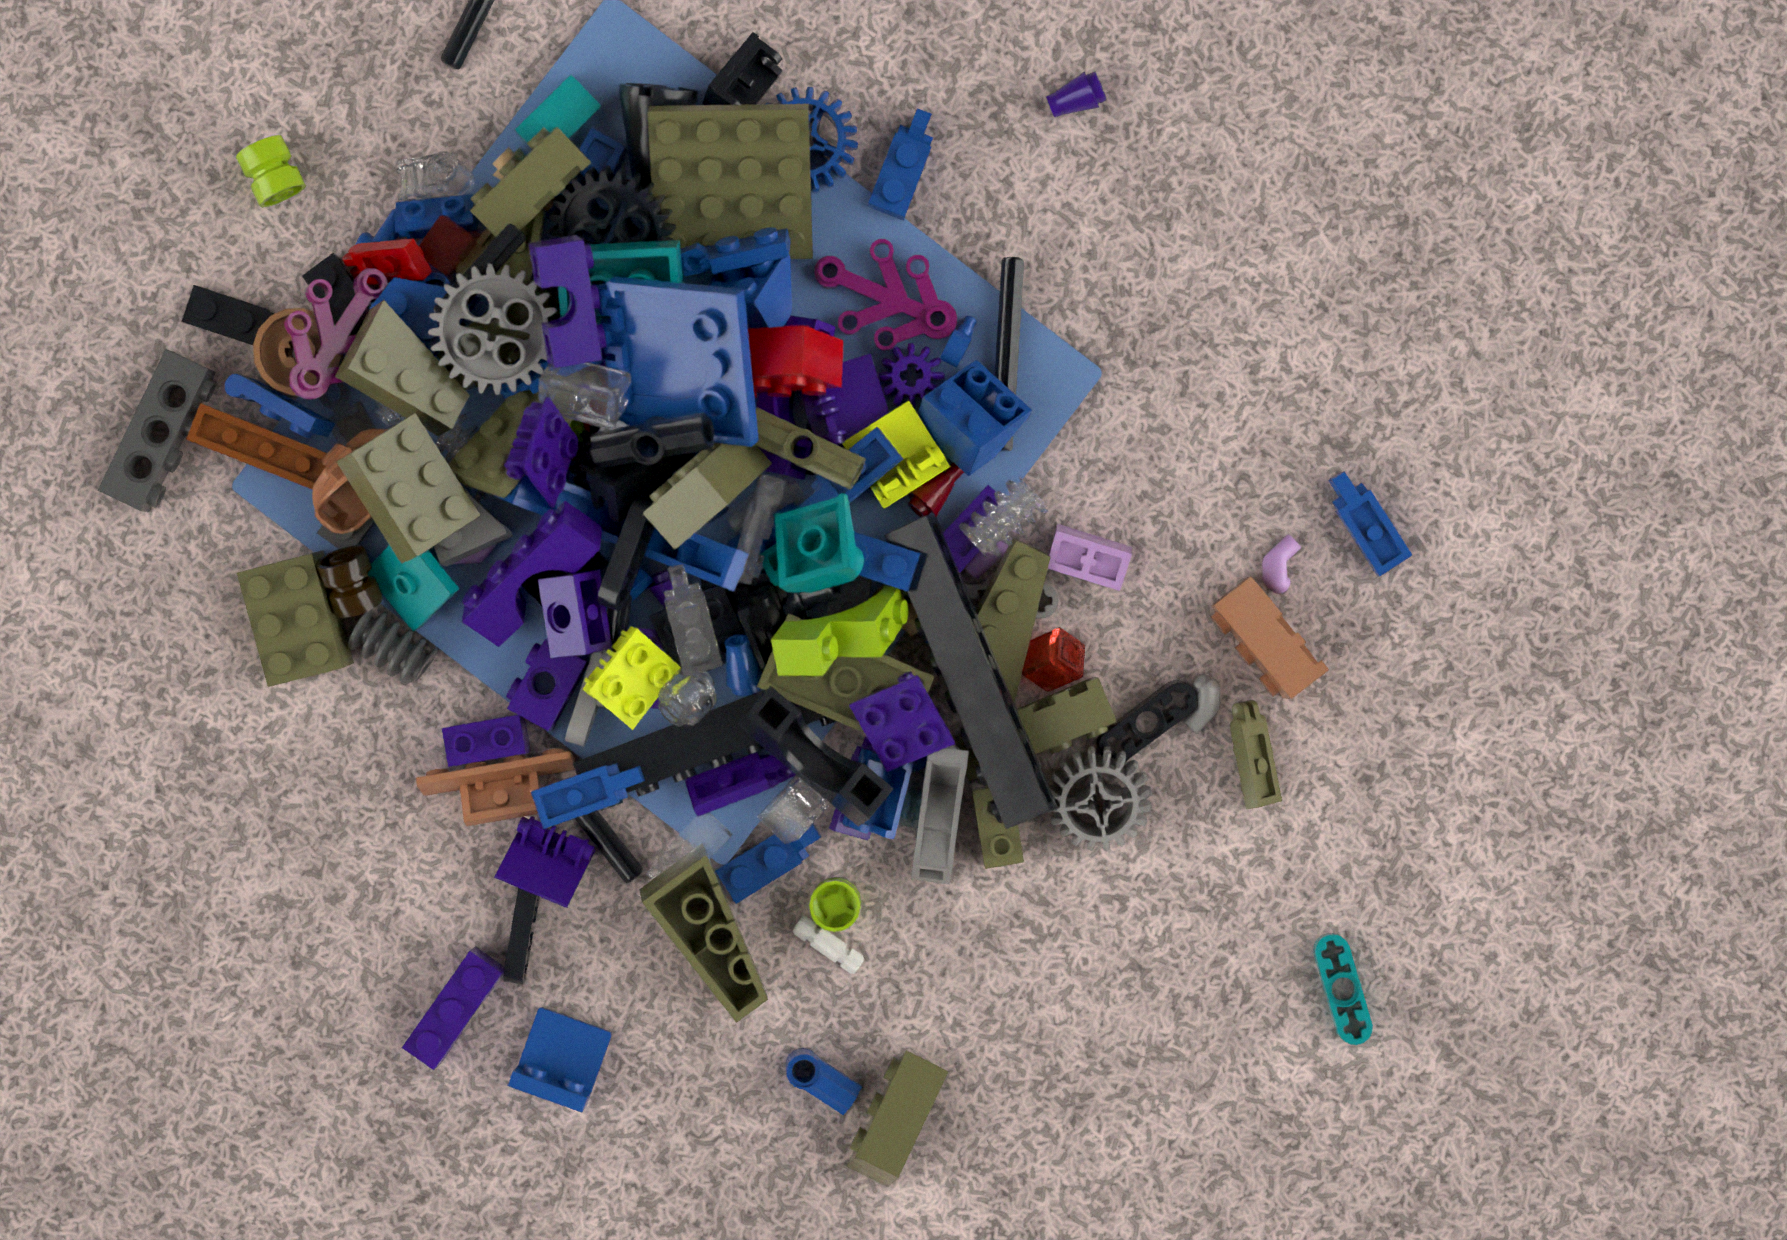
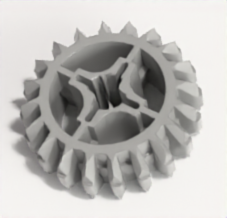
[1049,746,1152,851]

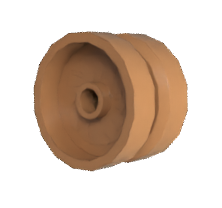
[253,308,344,397]

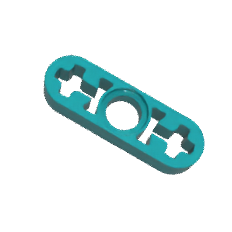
[1313,933,1373,1045]

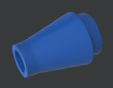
[725,634,762,696]

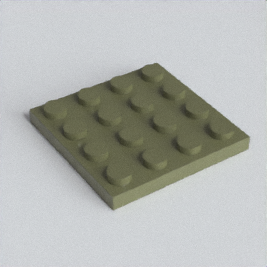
[648,104,813,259]

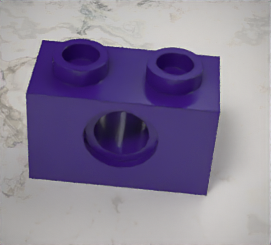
[538,570,612,658]
[506,639,590,731]
[441,715,531,767]

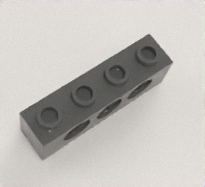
[98,349,217,512]

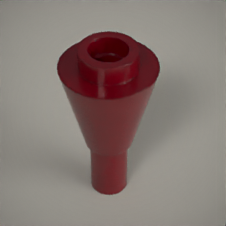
[908,462,964,518]

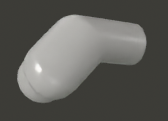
[1183,674,1220,734]

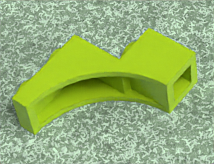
[771,585,909,676]

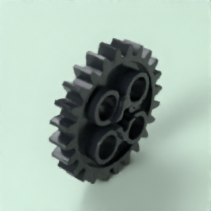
[549,165,676,245]

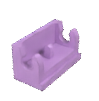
[1048,524,1132,591]

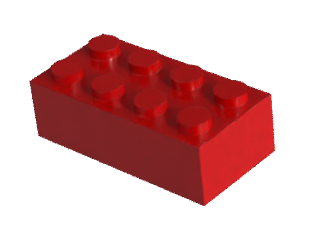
[748,325,844,399]

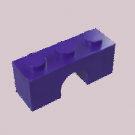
[529,235,606,368]
[402,946,504,1070]

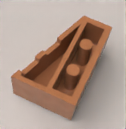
[1211,576,1329,699]

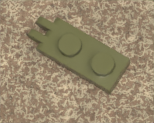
[1230,700,1282,809]

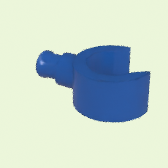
[940,316,977,368]

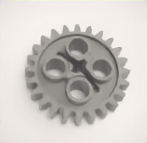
[428,264,557,395]

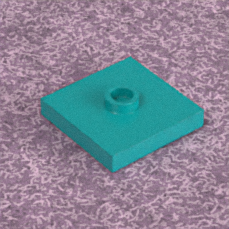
[368,545,459,632]

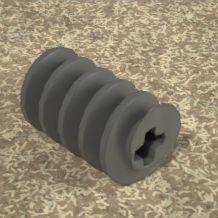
[348,608,439,686]

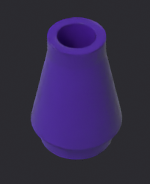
[1046,71,1107,118]

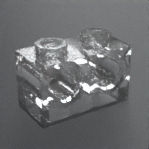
[757,775,831,844]

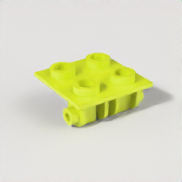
[843,400,950,509]
[582,626,681,730]

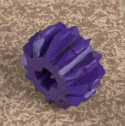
[878,343,945,409]

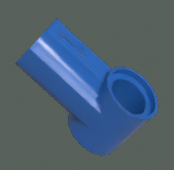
[786,1048,862,1115]

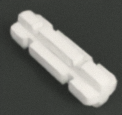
[793,916,864,974]

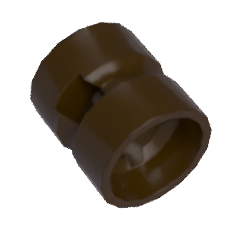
[316,545,383,618]

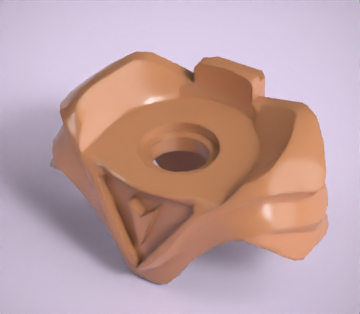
[312,429,388,534]

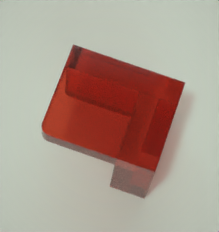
[419,215,481,276]
[1022,627,1085,692]

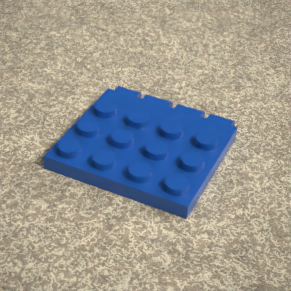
[597,277,759,447]

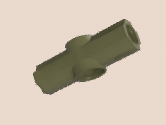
[754,407,866,490]

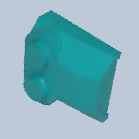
[774,493,864,593]

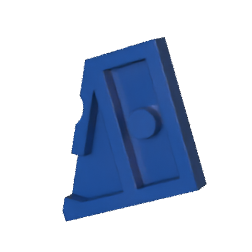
[369,277,481,357]

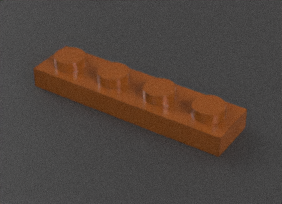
[186,403,327,490]

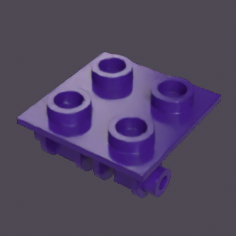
[799,353,889,446]
[505,397,578,508]
[849,671,955,772]
[494,816,596,908]

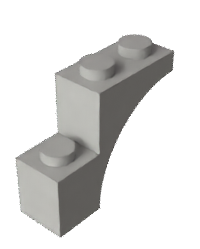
[911,745,969,884]

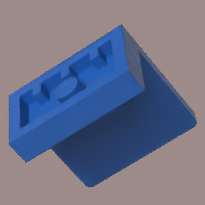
[508,1007,612,1113]

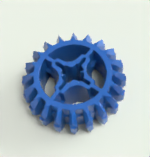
[766,87,858,193]

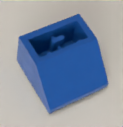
[707,255,792,329]
[917,360,1032,476]

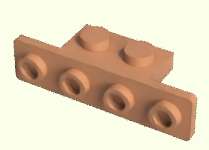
[416,748,576,826]

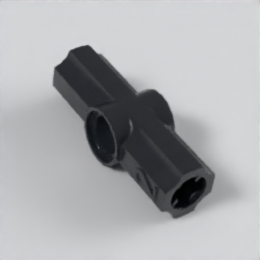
[590,412,715,468]

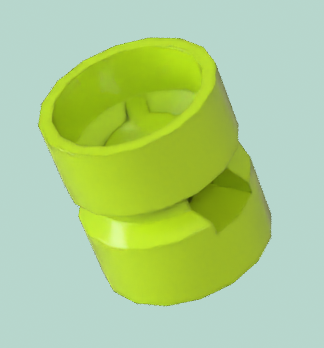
[236,135,306,208]
[809,877,861,932]

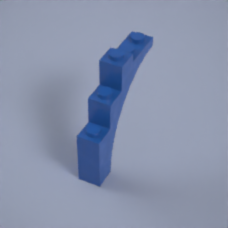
[493,475,749,591]

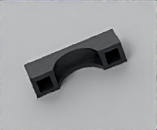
[737,686,894,827]

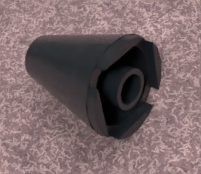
[619,83,698,187]

